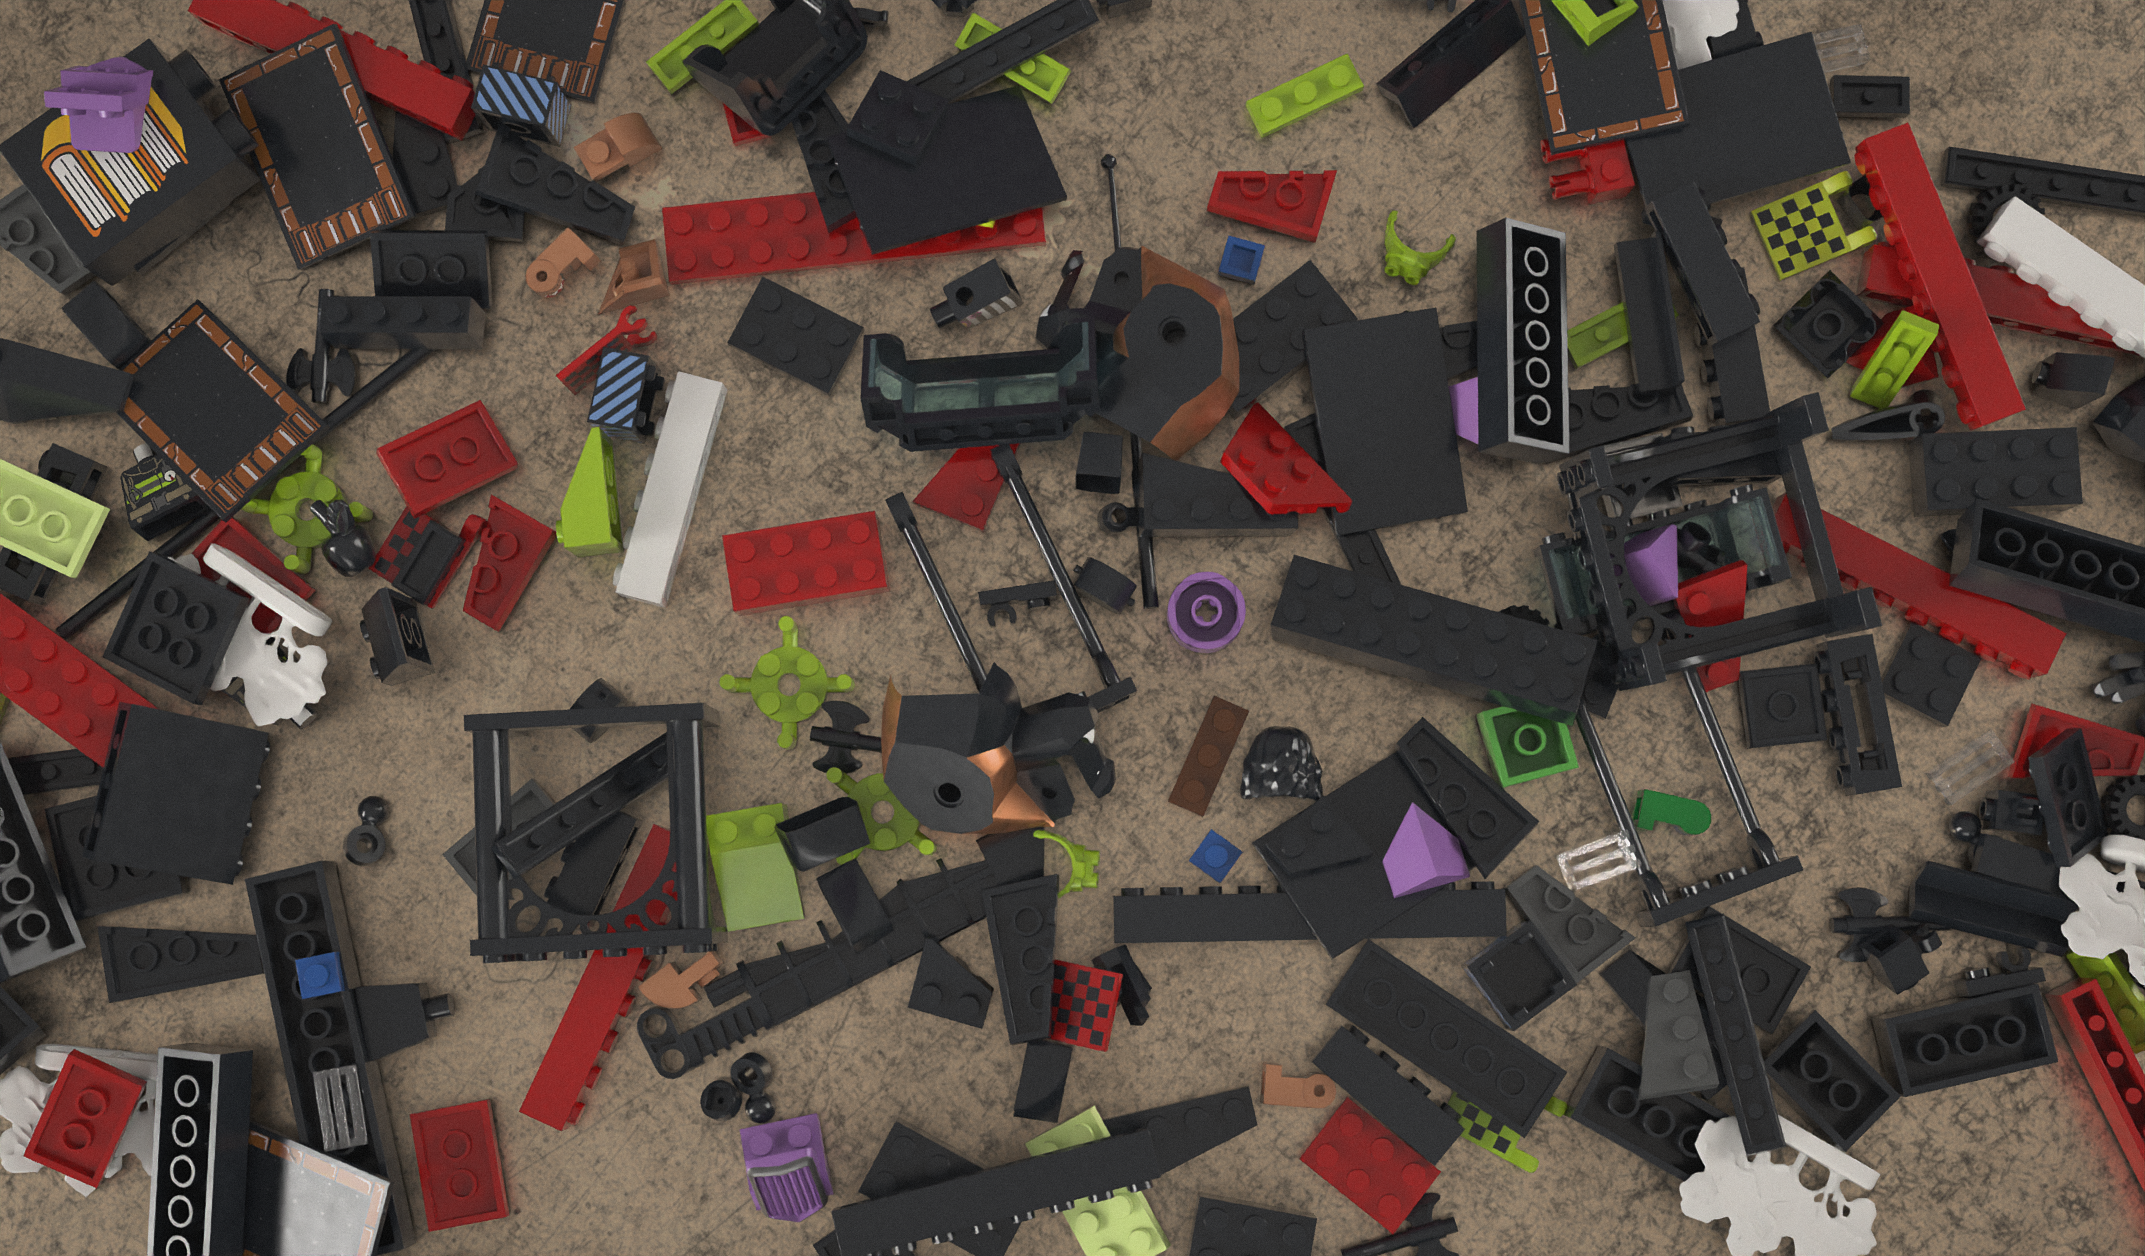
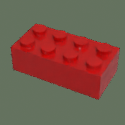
[722,511,890,616]

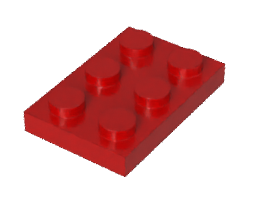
[376,400,518,519]
[191,517,316,633]
[23,1049,148,1189]
[1299,1097,1441,1234]
[409,1099,509,1232]

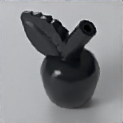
[310,499,375,577]

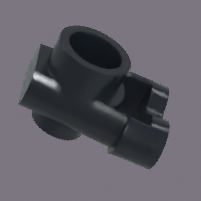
[1677,522,1727,575]

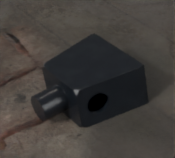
[355,983,454,1061]

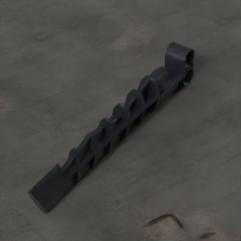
[637,827,1044,1079]

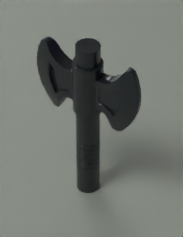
[286,289,356,404]
[810,701,882,774]
[1830,887,1950,962]
[1341,1193,1459,1256]

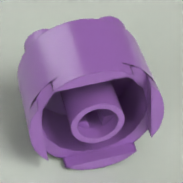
[1167,572,1246,653]

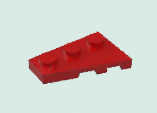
[1207,170,1337,243]
[912,443,1021,532]
[463,494,557,632]
[1673,560,1748,692]
[2007,703,2145,778]

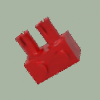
[1540,139,1635,205]

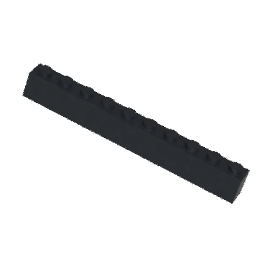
[1113,881,1507,943]

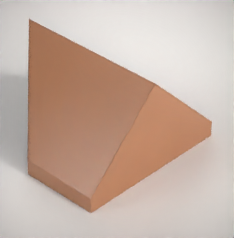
[597,239,670,315]

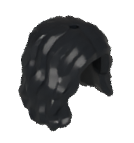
[1240,726,1323,801]

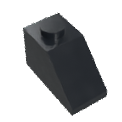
[2032,352,2115,409]

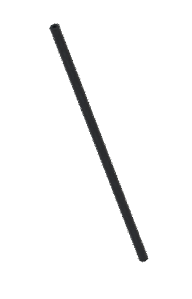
[56,349,436,640]

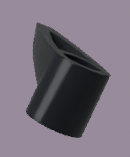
[1831,390,1945,440]

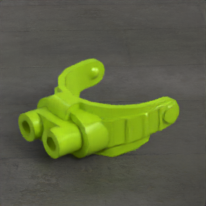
[1384,210,1456,285]
[1033,830,1100,898]

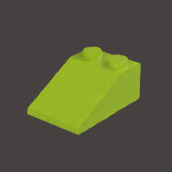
[556,427,624,558]
[706,803,805,932]

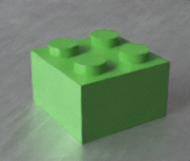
[1476,706,1579,788]

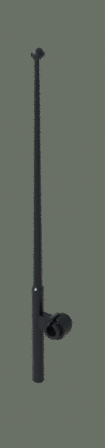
[1097,154,1159,609]

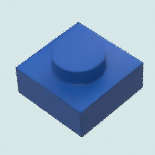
[1218,235,1265,285]
[1189,829,1243,884]
[295,952,345,999]

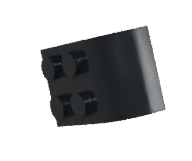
[1763,1010,1901,1152]

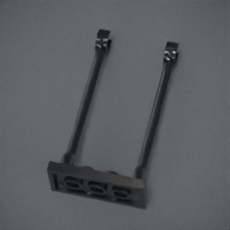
[885,444,1137,713]
[1575,609,1804,927]

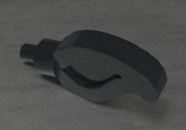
[854,7,889,27]

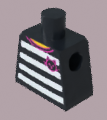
[930,258,1024,329]

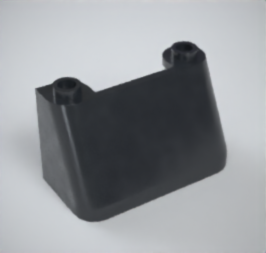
[682,0,868,136]

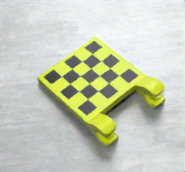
[1750,171,1877,281]

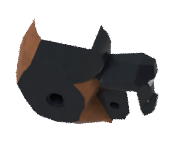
[1035,246,1240,461]
[881,662,1116,834]

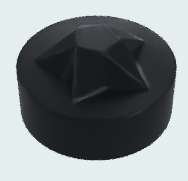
[700,1080,742,1122]

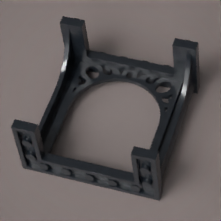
[1557,392,1882,691]
[464,703,728,963]

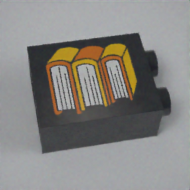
[0,38,260,286]

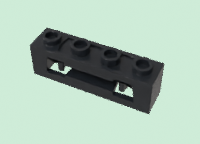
[0,443,108,605]
[1814,634,1902,796]

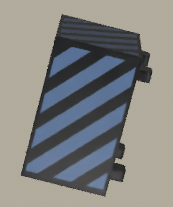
[471,62,572,147]
[587,347,665,444]
[1461,920,1577,1031]

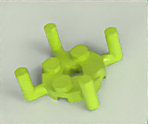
[241,444,373,575]
[719,616,855,750]
[826,767,936,865]

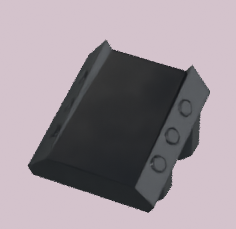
[1774,270,1884,378]

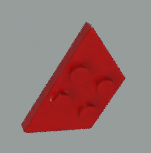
[1220,402,1353,514]

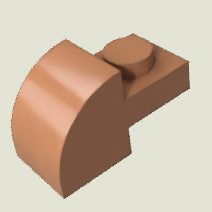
[573,113,662,182]
[638,951,724,1009]

